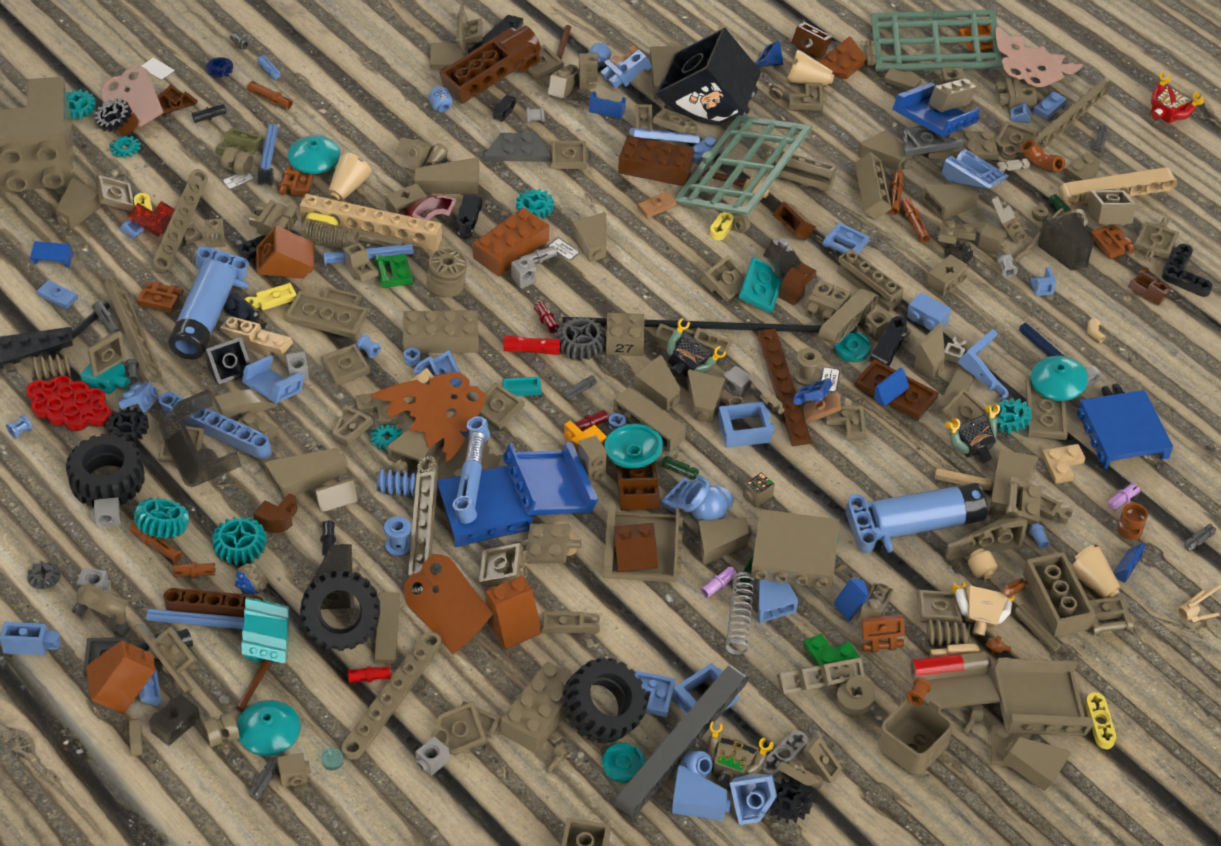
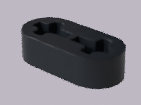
[493,95,516,122]

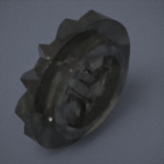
[944,241,973,263]

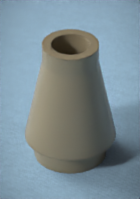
[425,143,448,166]

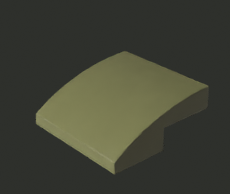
[215,128,263,155]

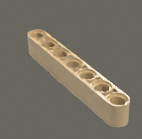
[1059,168,1177,206]

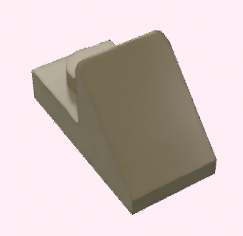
[803,736,842,783]

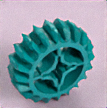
[134,497,189,539]
[212,516,267,566]

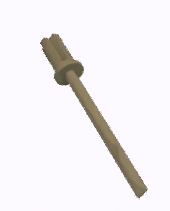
[1013,208,1066,264]

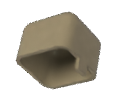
[879,699,953,775]

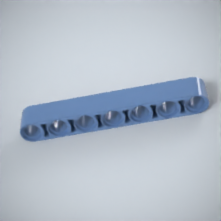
[159,392,272,459]

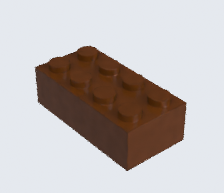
[618,135,695,186]

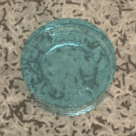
[321,748,343,771]

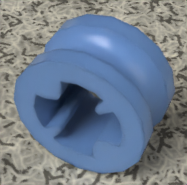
[404,347,421,366]
[608,413,626,431]

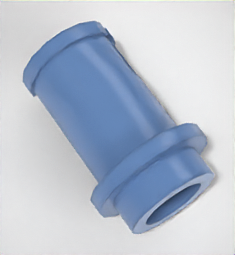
[1029,523,1050,549]

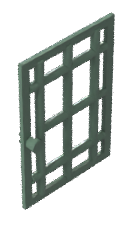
[871,9,1003,71]
[674,115,813,215]

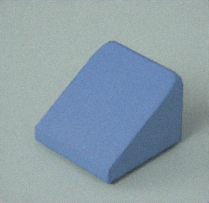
[1010,103,1031,122]
[120,215,147,239]

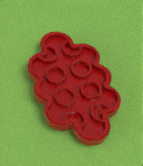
[26,376,112,431]

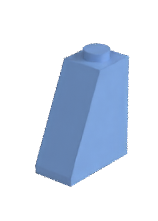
[758,580,798,623]
[672,765,731,821]

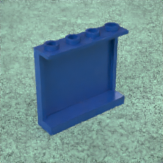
[892,82,980,137]
[1077,390,1173,469]
[503,442,598,515]
[437,466,532,547]

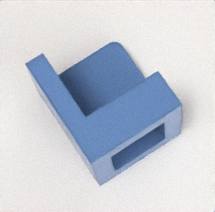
[1030,267,1056,296]

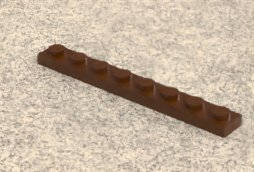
[757,328,811,446]

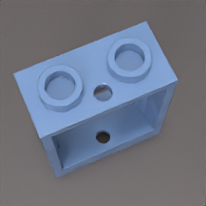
[718,401,774,448]
[672,663,738,714]

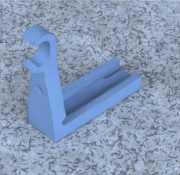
[958,329,1008,402]

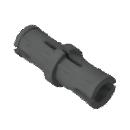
[92,301,120,334]

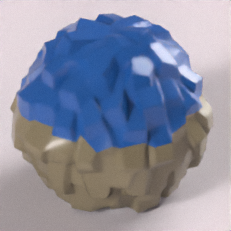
[235,563,268,595]

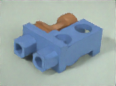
[600,45,652,89]

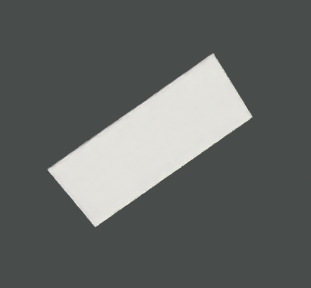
[141,58,175,80]

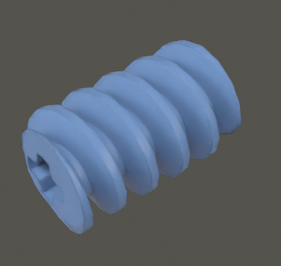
[377,468,416,498]

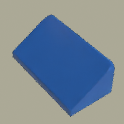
[874,368,909,406]
[1113,543,1145,583]
[834,578,869,621]

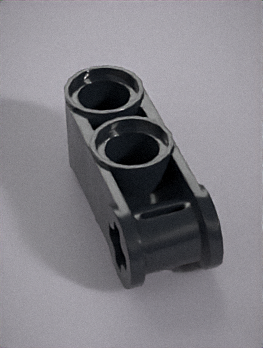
[457,194,482,239]
[870,316,907,366]

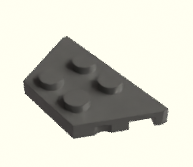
[902,126,964,157]
[484,132,551,162]

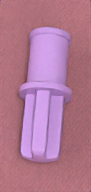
[1107,483,1140,510]
[700,567,737,598]

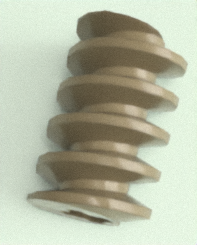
[30,354,71,381]
[927,620,970,647]

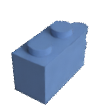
[0,622,61,656]

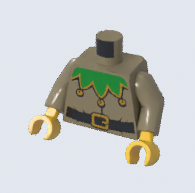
[707,721,774,788]

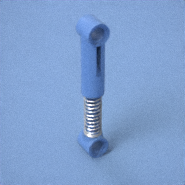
[453,416,490,524]

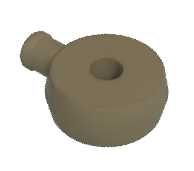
[1032,202,1049,221]

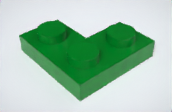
[803,633,860,666]

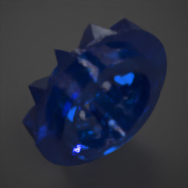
[206,57,234,78]

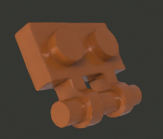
[279,166,315,196]
[1090,225,1135,259]
[137,281,184,313]
[862,614,905,653]

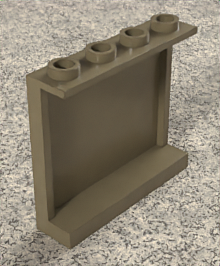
[604,503,683,582]
[751,509,840,589]
[992,658,1093,736]

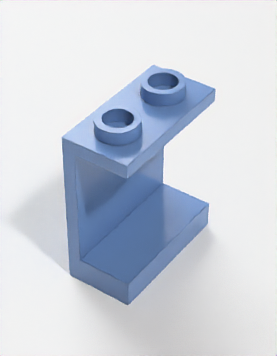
[242,355,304,403]

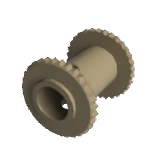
[794,348,822,386]

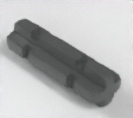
[1094,125,1108,152]
[563,375,597,400]
[1184,524,1216,551]
[249,761,278,800]

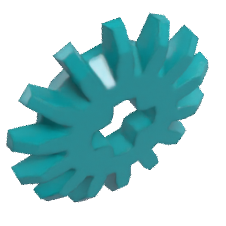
[109,136,141,158]
[370,423,403,451]

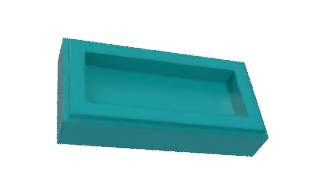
[502,376,542,396]

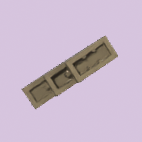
[653,323,732,356]
[777,658,866,695]

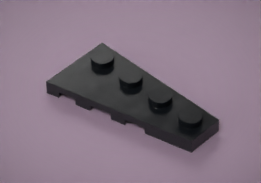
[0,327,73,369]

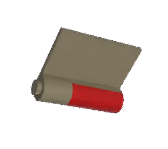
[910,651,1000,709]

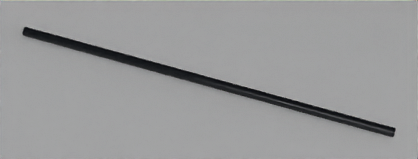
[563,317,857,333]

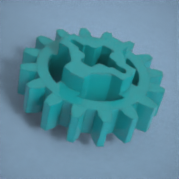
[66,89,96,120]
[516,188,554,219]
[992,398,1032,434]

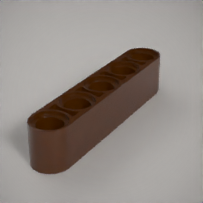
[163,588,263,617]

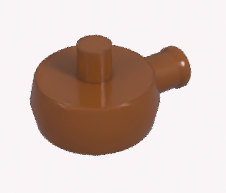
[986,636,1011,655]

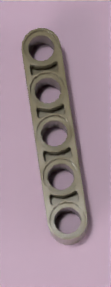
[818,288,879,345]

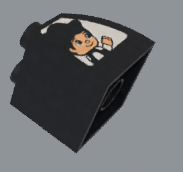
[656,27,761,125]

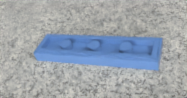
[629,127,700,143]

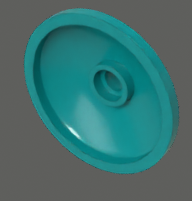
[288,135,340,174]
[1031,356,1088,401]
[605,424,663,468]
[237,700,301,756]

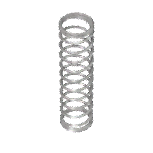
[725,572,755,655]

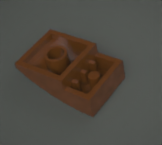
[616,462,660,510]

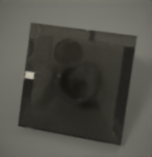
[763,239,801,279]

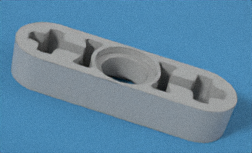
[760,731,808,779]

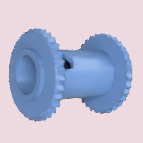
[383,516,412,556]

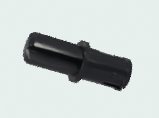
[192,104,227,123]
[320,520,336,558]

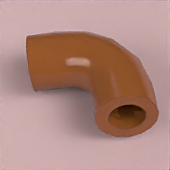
[1020,139,1065,173]

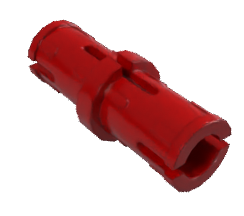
[348,666,391,683]

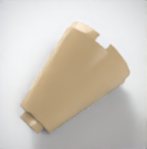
[786,50,835,87]
[328,152,372,201]
[1069,543,1120,598]

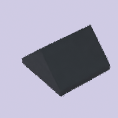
[205,337,251,385]

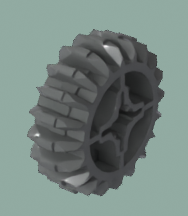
[556,316,606,361]

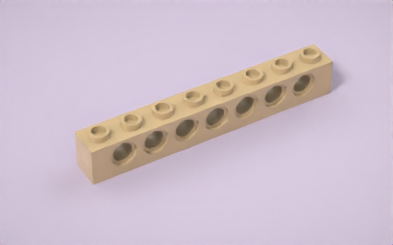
[300,194,442,251]

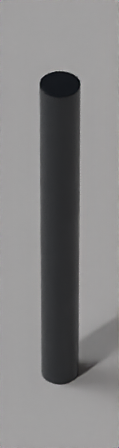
[57,302,110,352]

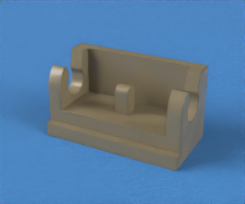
[578,53,598,91]

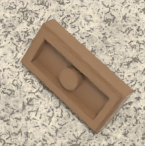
[637,191,677,219]
[804,392,841,423]

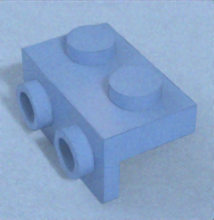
[118,381,159,413]

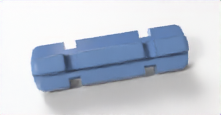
[257,55,281,80]

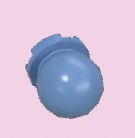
[678,475,729,521]

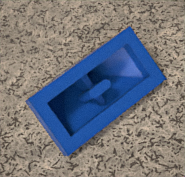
[755,41,784,67]

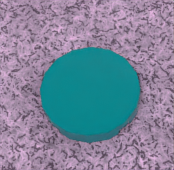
[834,332,871,363]
[602,743,645,783]

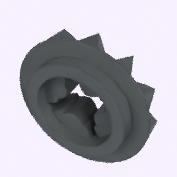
[27,561,60,589]

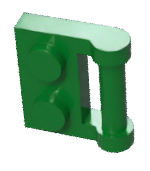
[374,254,413,288]

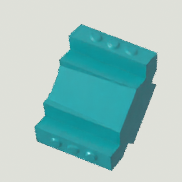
[241,597,290,663]

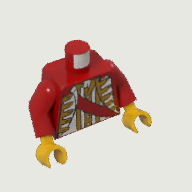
[1151,72,1204,123]

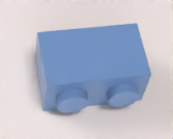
[907,292,951,331]

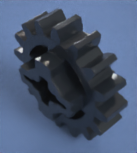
[94,98,132,132]
[106,407,149,443]
[769,778,813,823]

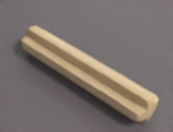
[934,468,992,491]

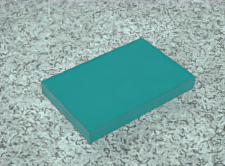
[738,257,785,314]

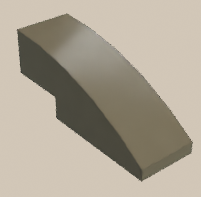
[215,389,277,418]

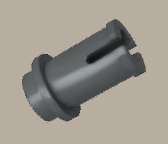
[230,31,249,50]
[124,359,139,384]

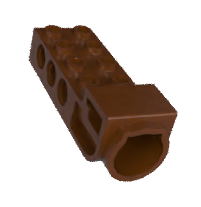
[439,25,541,104]

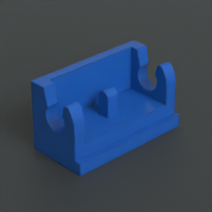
[589,91,626,119]
[30,241,74,267]

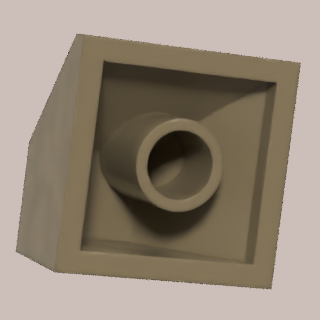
[914,323,945,380]
[88,331,126,378]

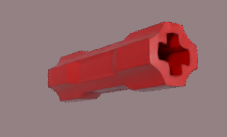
[503,336,560,355]

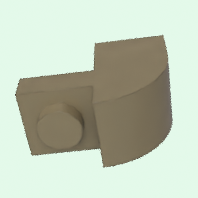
[343,243,378,282]

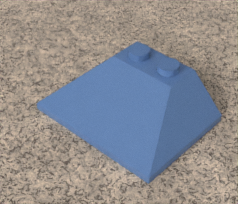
[941,149,1009,189]

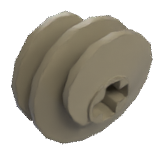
[836,677,875,716]

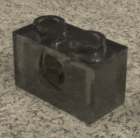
[149,694,200,746]

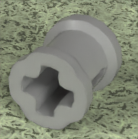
[526,107,545,123]
[997,254,1018,278]

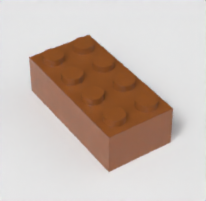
[473,208,549,277]

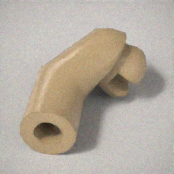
[1087,318,1106,343]

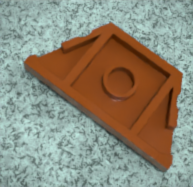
[818,36,867,79]

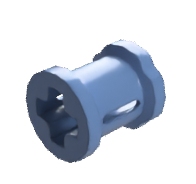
[356,335,381,358]
[6,415,33,439]

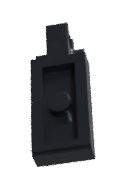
[223,292,267,329]

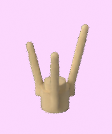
[1178,583,1221,623]

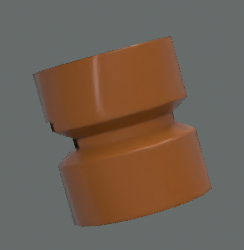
[1117,503,1148,540]

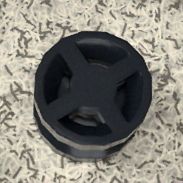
[258,168,274,186]

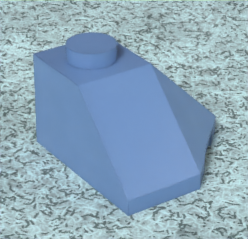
[730,773,777,825]

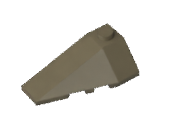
[945,517,1028,560]

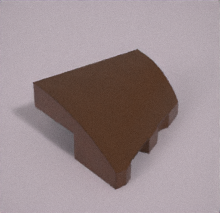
[157,84,198,115]
[1128,267,1171,306]

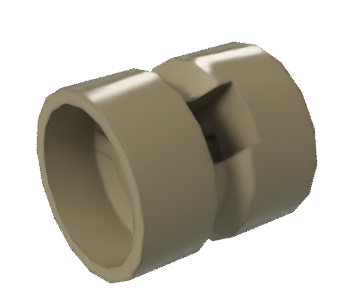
[221,147,254,176]
[202,712,240,748]

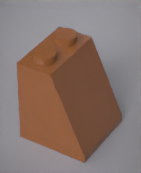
[256,226,315,278]
[486,575,542,650]
[86,640,155,714]

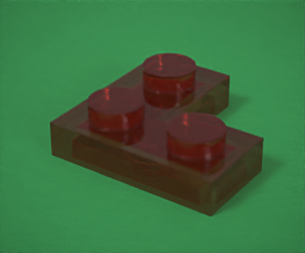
[128,201,175,237]

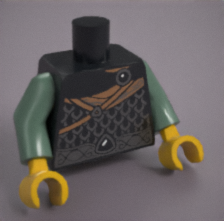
[667,318,726,377]
[945,403,1000,463]

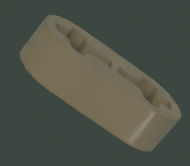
[129,718,143,756]

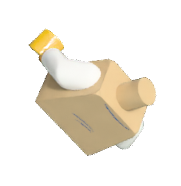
[952,582,1015,636]

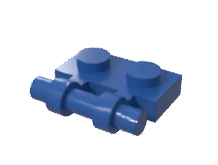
[793,378,833,405]

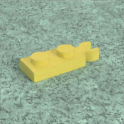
[245,283,297,310]

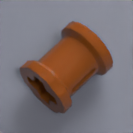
[906,677,932,706]

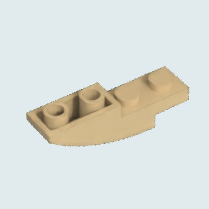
[220,316,293,356]

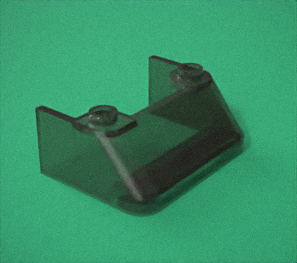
[159,389,241,487]

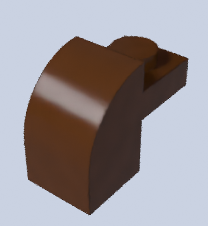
[779,263,817,306]
[253,493,298,533]

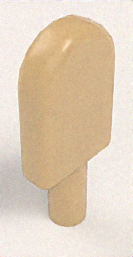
[930,644,980,657]

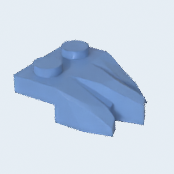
[413,350,462,387]

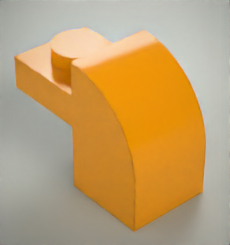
[564,420,607,454]

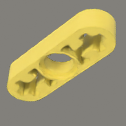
[1085,692,1116,749]

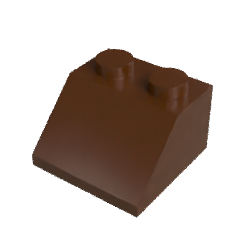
[614,522,658,572]

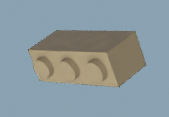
[928,78,977,112]

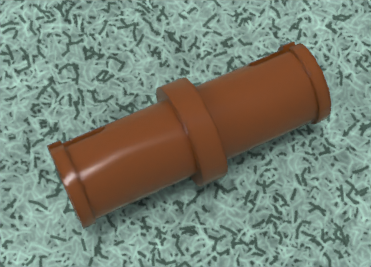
[173,562,216,578]

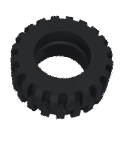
[66,434,145,508]
[300,569,380,651]
[562,657,647,744]

